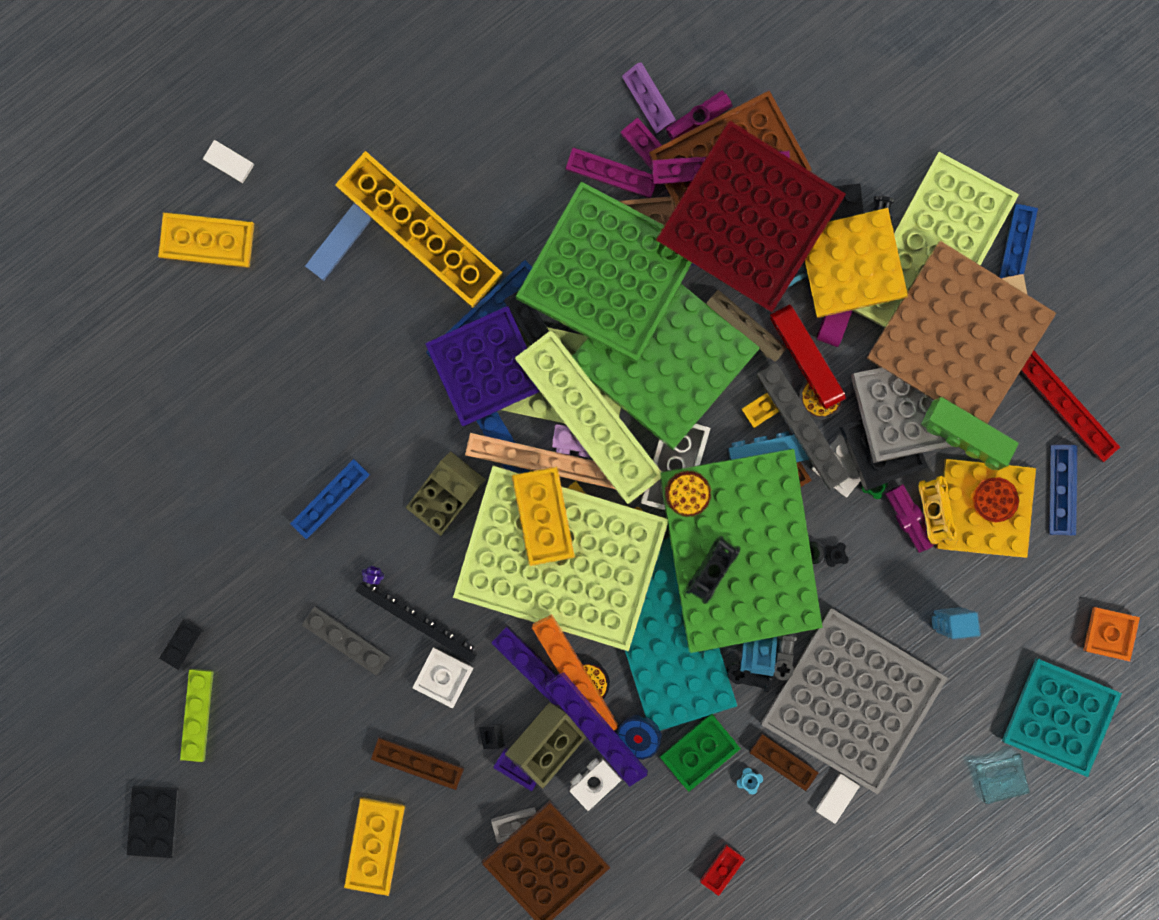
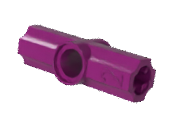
[665,90,733,140]
[885,484,935,553]

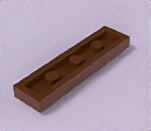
[371,737,464,790]

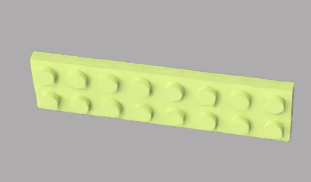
[515,330,662,504]

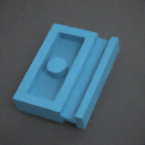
[740,637,777,676]

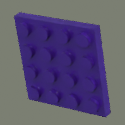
[425,306,540,427]

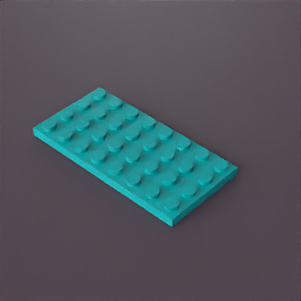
[625,537,737,731]

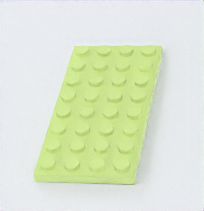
[853,152,1019,328]

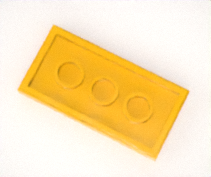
[158,212,254,268]
[512,466,575,566]
[344,797,405,896]

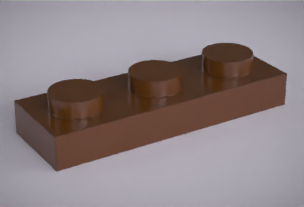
[749,733,819,791]

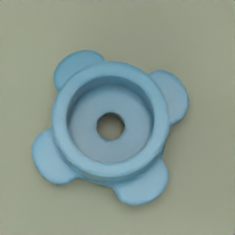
[737,768,763,795]

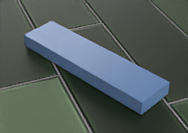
[305,203,372,281]

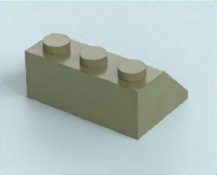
[505,702,586,789]

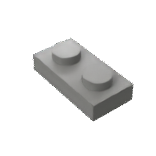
[491,807,536,843]

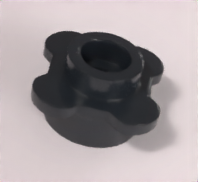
[826,542,849,567]

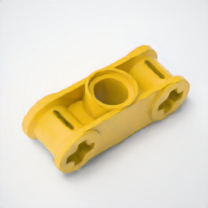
[918,476,957,545]

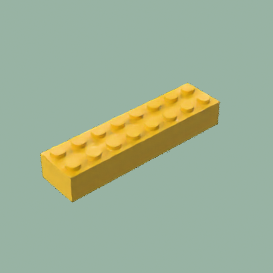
[335,151,503,308]

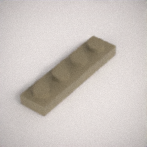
[706,290,787,362]

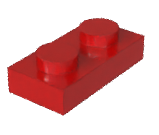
[700,844,745,896]

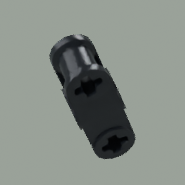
[685,535,741,604]

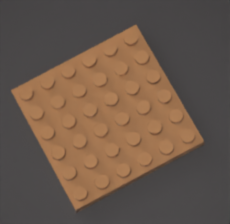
[866,241,1056,424]

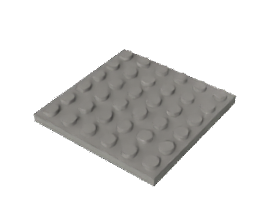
[760,608,948,795]

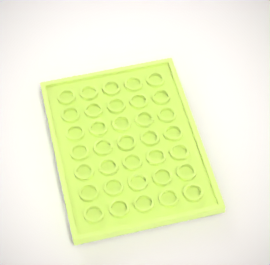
[453,466,668,651]

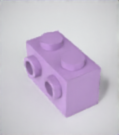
[552,424,591,458]

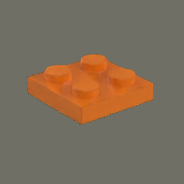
[1083,607,1140,661]

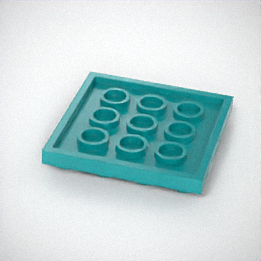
[1002,658,1122,777]

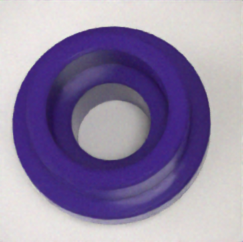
[362,566,385,584]

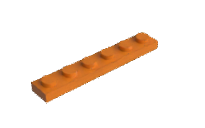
[532,614,618,730]

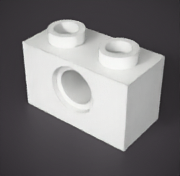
[569,756,622,811]

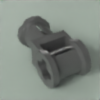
[774,635,798,680]

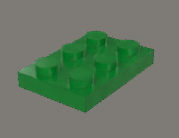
[660,714,741,792]

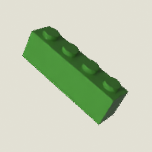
[921,397,1019,470]

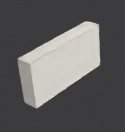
[203,140,254,183]
[816,773,860,824]

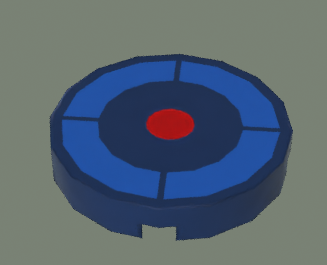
[616,715,662,760]

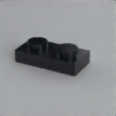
[159,619,204,670]

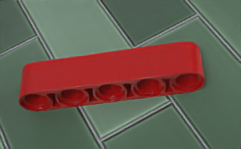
[769,304,846,410]

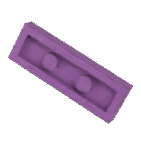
[622,62,676,134]

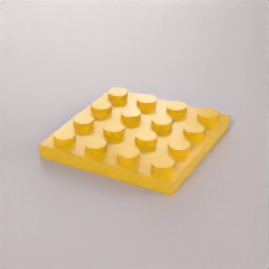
[805,208,908,318]
[936,459,1036,558]

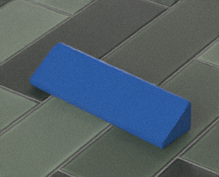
[1049,445,1078,535]

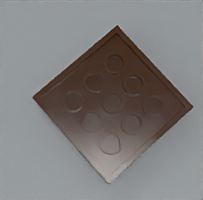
[482,801,610,920]

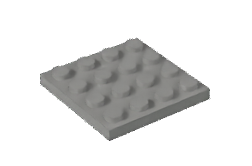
[851,368,951,463]

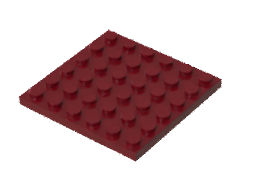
[656,120,846,312]

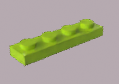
[180,669,213,762]

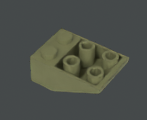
[406,451,486,536]

